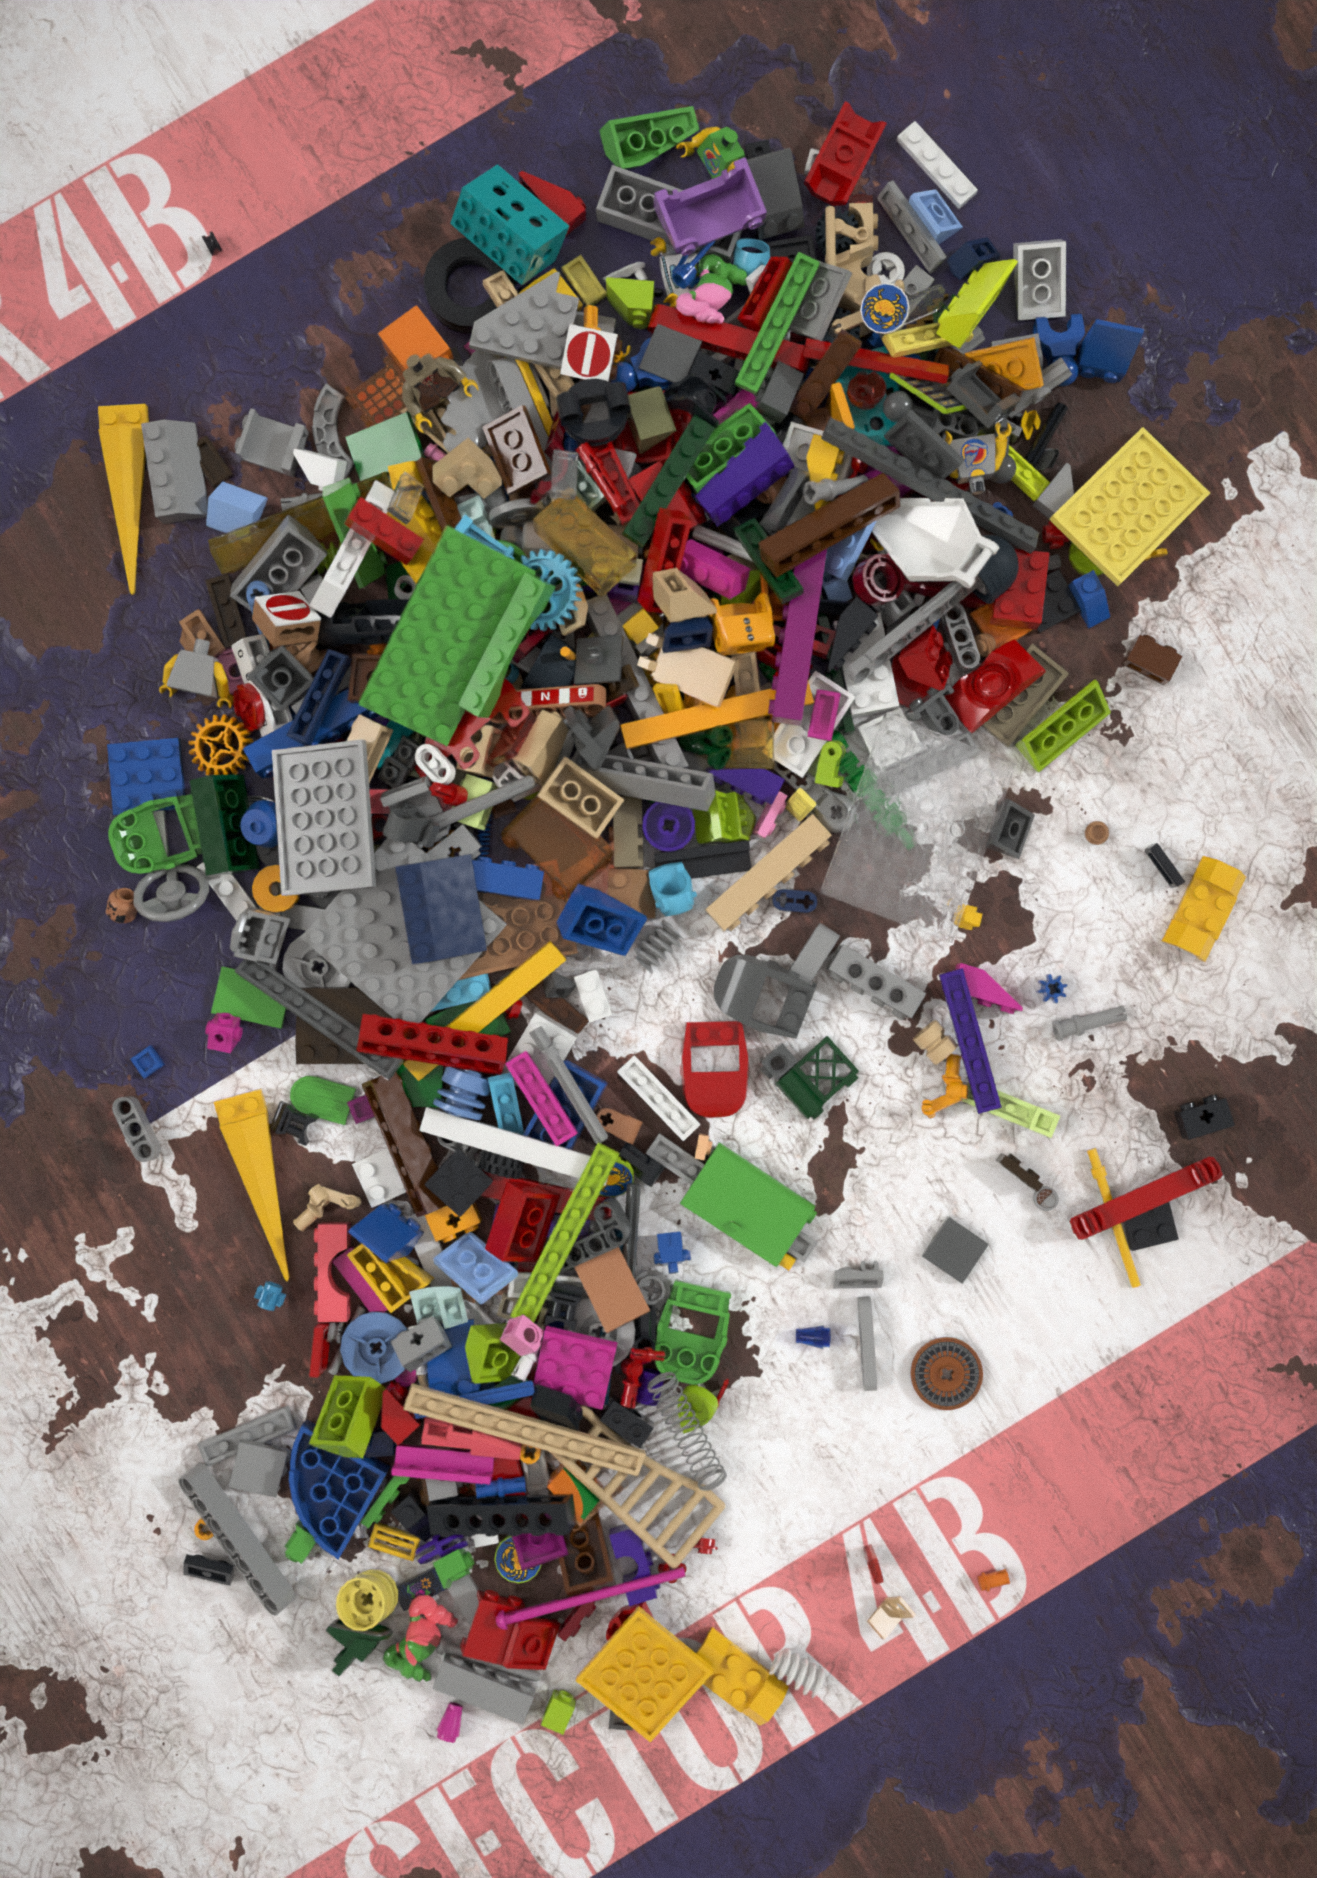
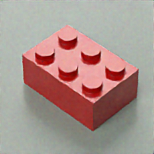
[989,549,1050,630]

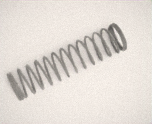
[647,1372,727,1491]

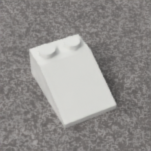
[1013,239,1066,320]

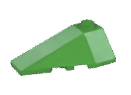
[599,106,699,170]

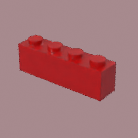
[637,508,692,613]

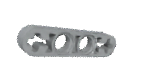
[857,1296,877,1391]

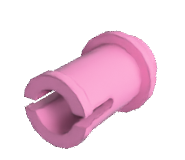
[424,443,447,461]

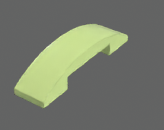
[962,1082,1060,1138]

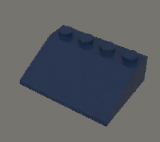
[395,854,487,965]

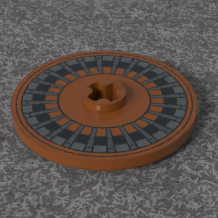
[910,1337,983,1410]

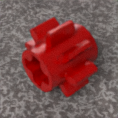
[1042,521,1069,549]

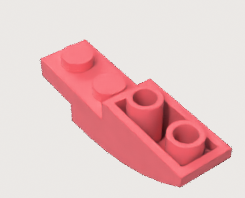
[422,1418,522,1460]

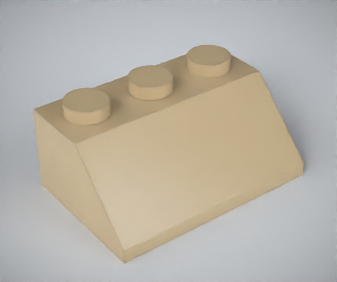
[537,756,624,839]

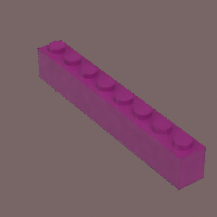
[768,549,827,726]

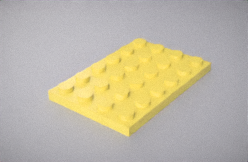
[1049,427,1210,587]

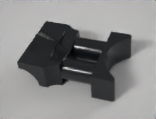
[270,1101,319,1146]
[545,1281,584,1331]

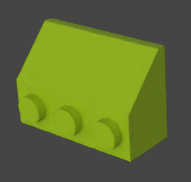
[309,1375,385,1458]

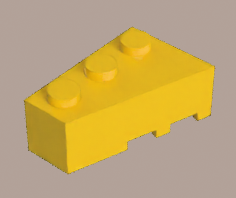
[347,1244,434,1313]

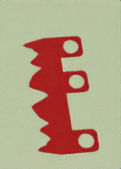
[415,678,529,779]

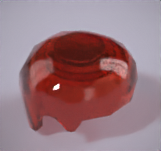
[846,372,887,410]

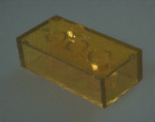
[533,488,637,597]

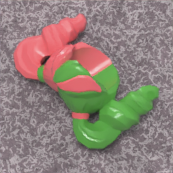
[383,1595,458,1682]

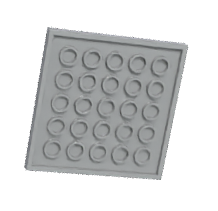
[300,838,507,1023]

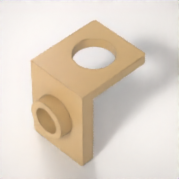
[867,1596,916,1639]

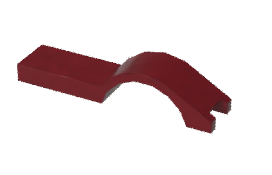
[529,409,568,505]

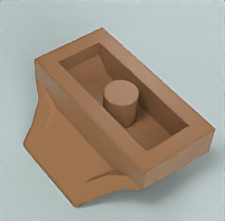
[179,609,227,657]

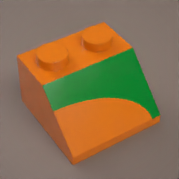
[547,1460,603,1523]

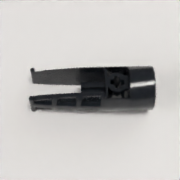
[315,599,409,648]

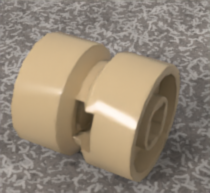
[913,1020,958,1065]

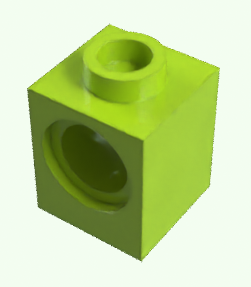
[541,1689,576,1735]

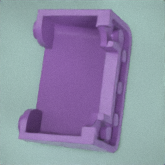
[654,157,767,256]

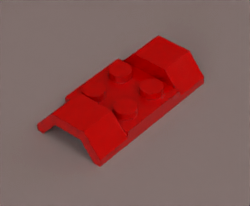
[804,101,887,206]

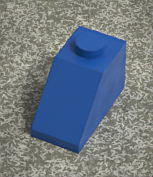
[1068,570,1110,629]

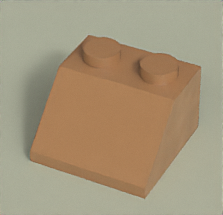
[608,868,656,919]

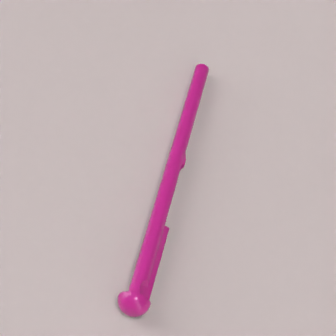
[496,1567,686,1630]

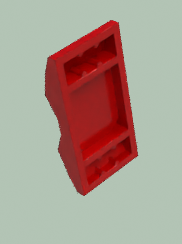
[944,639,1046,734]

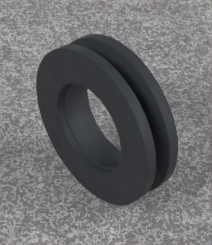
[424,238,515,334]

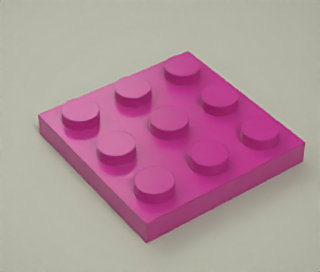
[534,1326,618,1410]

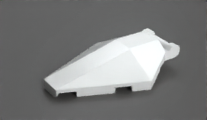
[872,498,999,589]

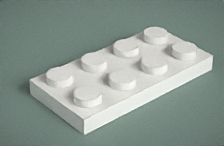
[763,671,856,778]

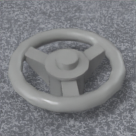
[133,864,209,922]

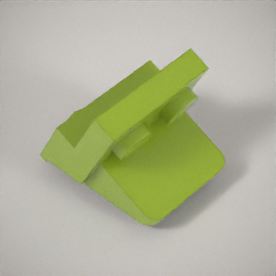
[693,790,757,844]

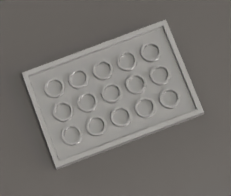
[272,739,376,896]

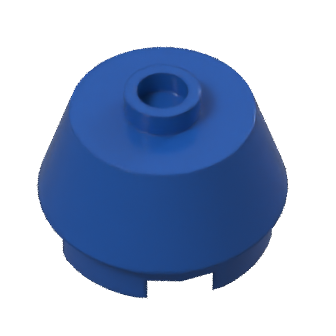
[241,800,278,848]

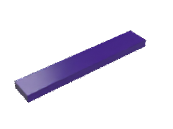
[939,968,1002,1114]

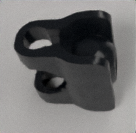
[663,373,727,428]

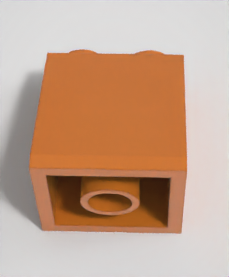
[378,305,454,372]

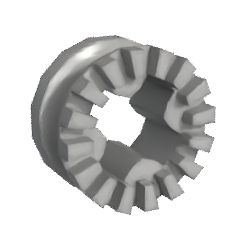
[327,1322,344,1344]

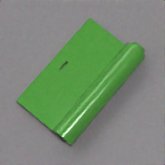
[680,1142,817,1268]

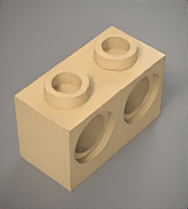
[456,725,503,778]

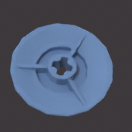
[340,1311,408,1384]

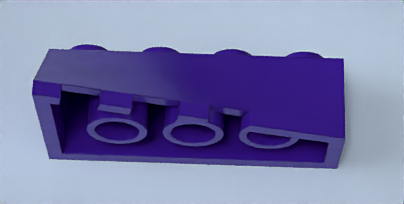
[695,421,795,527]

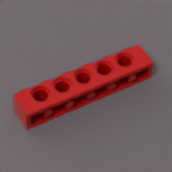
[356,1014,508,1075]

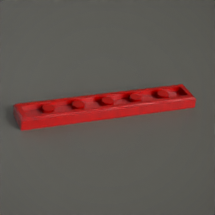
[803,338,949,384]

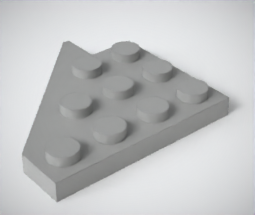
[469,272,579,370]

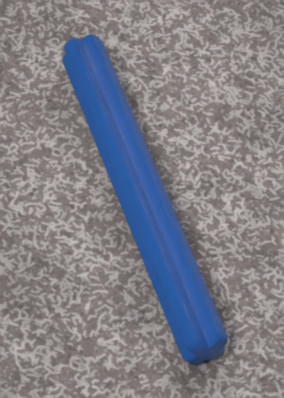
[414,1381,535,1419]

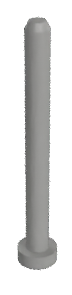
[437,1636,541,1682]

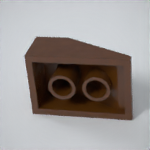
[559,1508,617,1597]

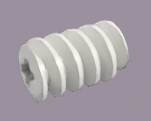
[769,1648,825,1699]

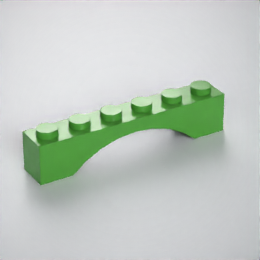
[458,572,556,718]

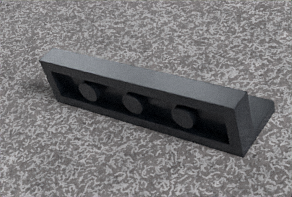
[654,840,752,879]

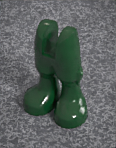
[676,725,733,770]

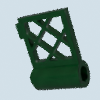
[775,1036,859,1120]

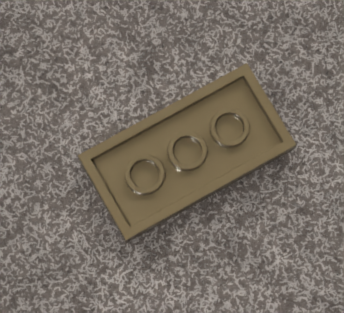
[981,644,1069,748]

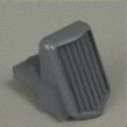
[563,705,619,771]

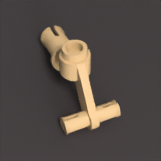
[293,1184,362,1232]

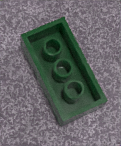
[190,775,260,876]

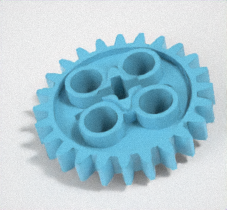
[521,549,583,631]

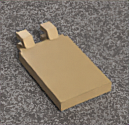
[637,633,738,707]

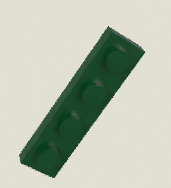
[734,518,804,604]

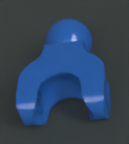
[1032,314,1085,387]
[611,337,672,392]

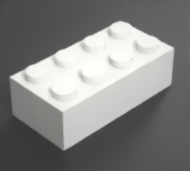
[831,612,899,719]

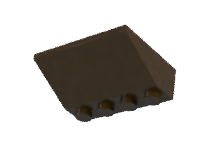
[295,987,394,1064]

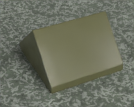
[627,387,676,454]

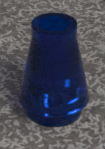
[796,1325,831,1350]

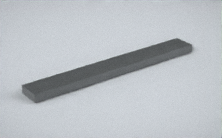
[234,959,404,1080]

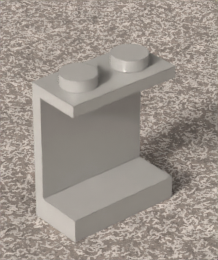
[235,408,309,477]
[380,776,451,848]

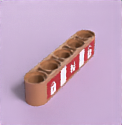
[490,684,606,724]

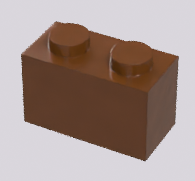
[1122,634,1182,686]

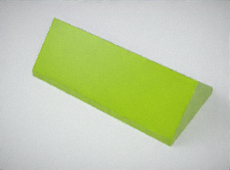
[1015,679,1111,773]

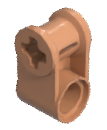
[596,1108,643,1144]

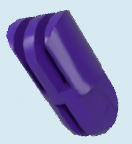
[415,1534,468,1564]

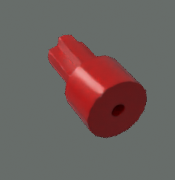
[429,782,468,807]

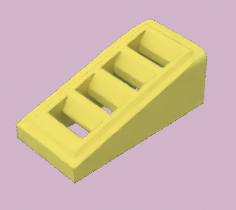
[785,788,816,821]

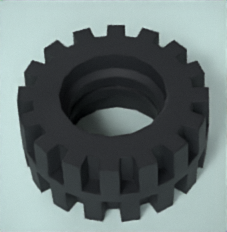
[479,1150,525,1179]

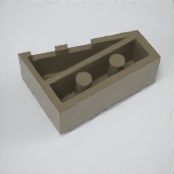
[609,796,644,870]

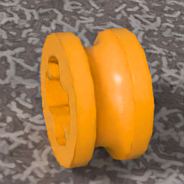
[194,1518,214,1540]

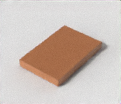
[574,1247,650,1334]

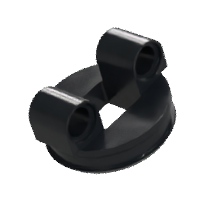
[556,379,631,446]

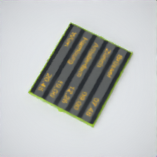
[889,373,967,414]

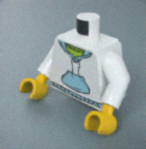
[650,237,700,309]

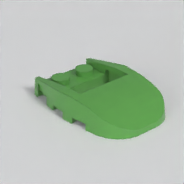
[108,794,202,874]
[655,1279,731,1385]

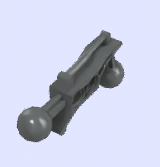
[883,391,1017,484]

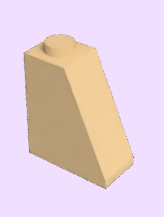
[511,710,569,786]

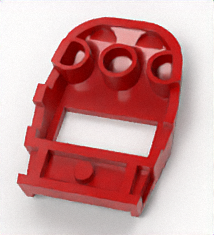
[680,1021,750,1117]

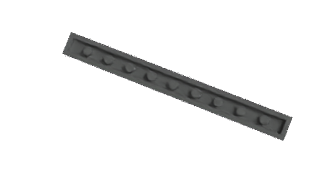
[821,417,1039,554]

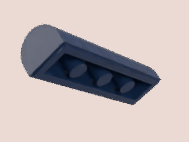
[287,649,352,746]

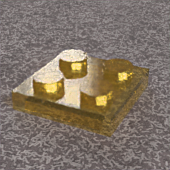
[725,719,774,769]

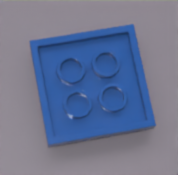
[107,738,185,816]

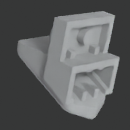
[230,908,290,964]

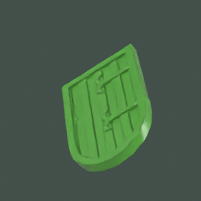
[290,1076,356,1125]

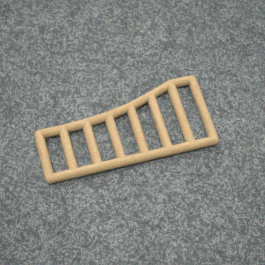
[548,1405,725,1569]

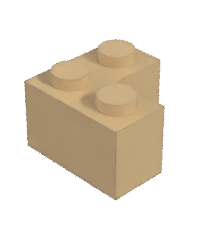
[433,438,502,499]

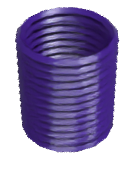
[636,1368,664,1406]

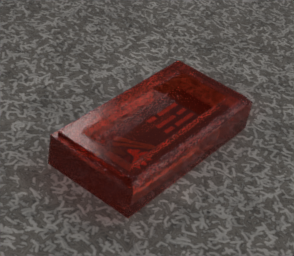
[863,1544,884,1584]

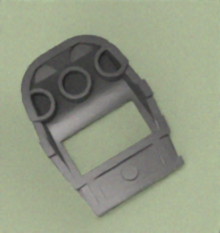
[760,467,810,537]
[714,954,817,1039]

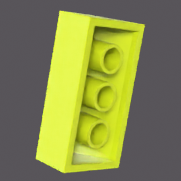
[936,259,1018,349]

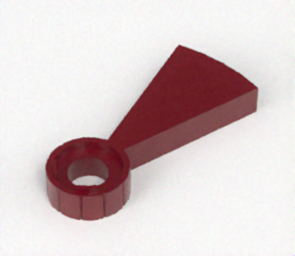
[853,554,986,609]

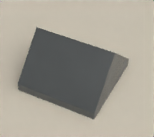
[247,645,314,711]
[984,799,1035,859]

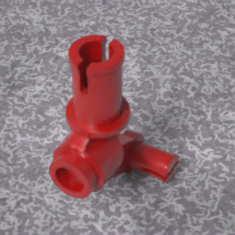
[620,1347,665,1408]

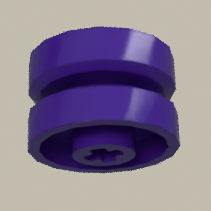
[642,802,695,851]

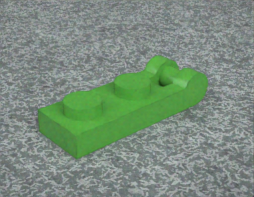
[361,1476,410,1528]

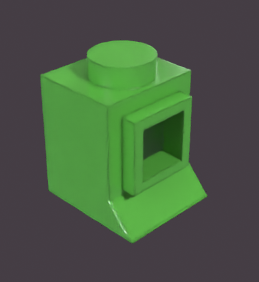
[285,1519,316,1564]
[433,1549,474,1589]

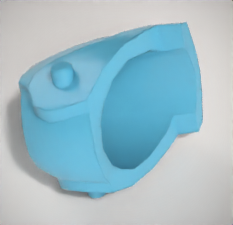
[648,862,697,917]

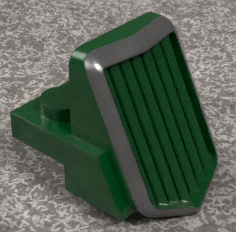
[326,1618,393,1677]

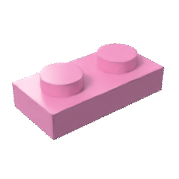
[752,791,787,838]

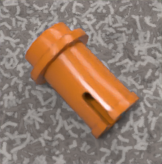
[977,1569,1010,1592]

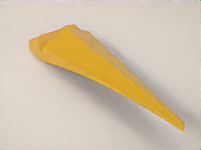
[98,404,149,595]
[213,1088,289,1281]

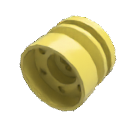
[336,1569,398,1631]

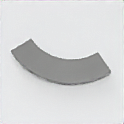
[312,384,355,479]

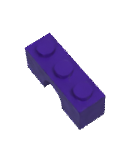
[609,1521,661,1606]

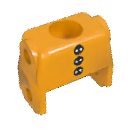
[707,593,775,656]

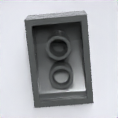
[747,148,805,240]

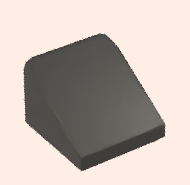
[543,972,576,998]

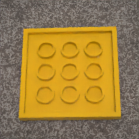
[576,1606,713,1742]

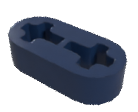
[772,889,818,913]

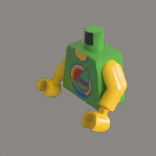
[676,127,745,179]

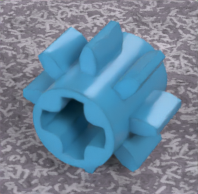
[254,1281,286,1311]

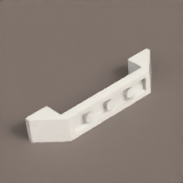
[309,480,397,618]

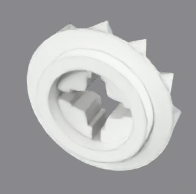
[867,252,905,284]

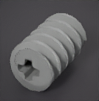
[634,920,685,974]

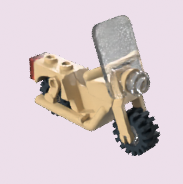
[815,194,945,343]

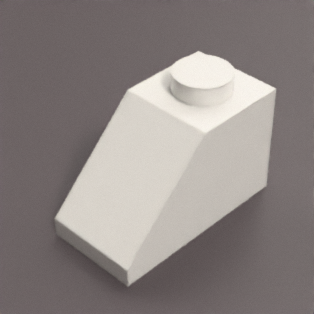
[293,449,347,491]

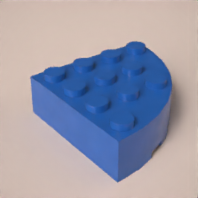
[289,1420,390,1560]

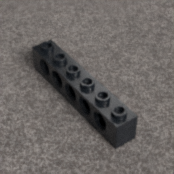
[427,1494,577,1537]

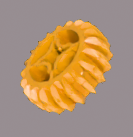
[188,714,254,776]

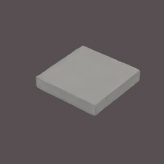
[229,1439,289,1497]

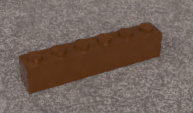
[758,473,901,577]
[361,1072,446,1217]

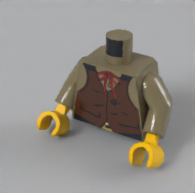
[402,353,479,433]

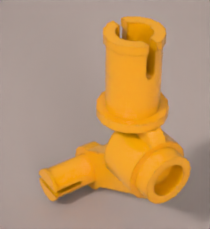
[922,1054,968,1118]

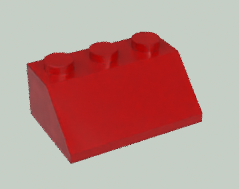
[628,459,707,533]
[485,1181,560,1262]

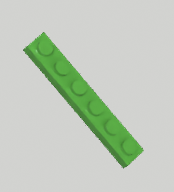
[735,252,820,395]

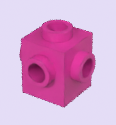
[205,1013,243,1054]

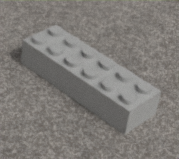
[596,165,743,263]

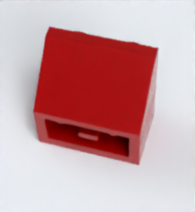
[898,624,953,691]
[381,1380,423,1445]

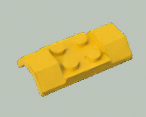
[1161,856,1246,962]
[696,1627,789,1726]

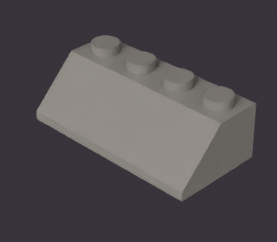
[141,419,208,524]
[230,515,327,611]

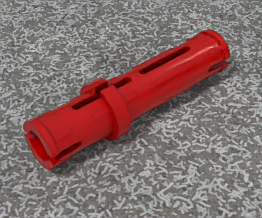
[576,442,627,513]

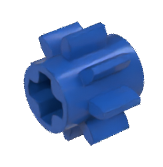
[1036,974,1068,1003]

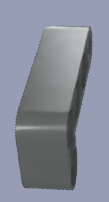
[559,1198,632,1274]

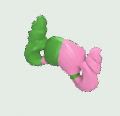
[676,254,747,324]

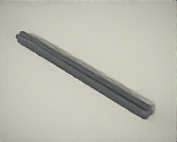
[615,1183,641,1374]

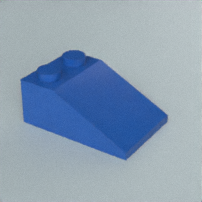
[1076,319,1144,383]
[556,884,647,956]
[348,1203,425,1263]
[427,1319,482,1396]

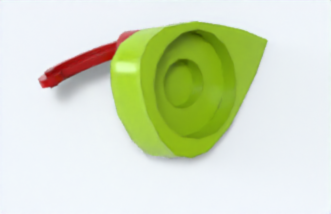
[677,1379,729,1434]

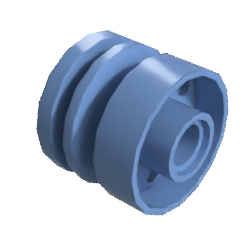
[433,1066,491,1120]

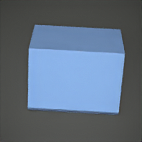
[909,189,962,245]
[206,482,268,542]

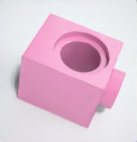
[500,1315,544,1356]

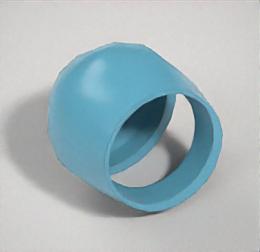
[733,238,770,276]

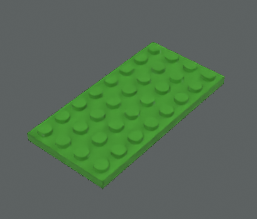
[358,525,536,746]

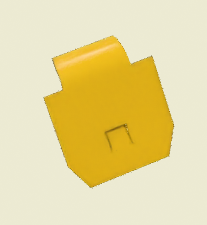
[1021,410,1041,440]
[952,904,983,930]

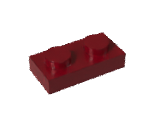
[558,1601,596,1642]

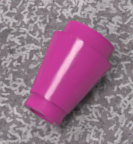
[436,1702,463,1743]

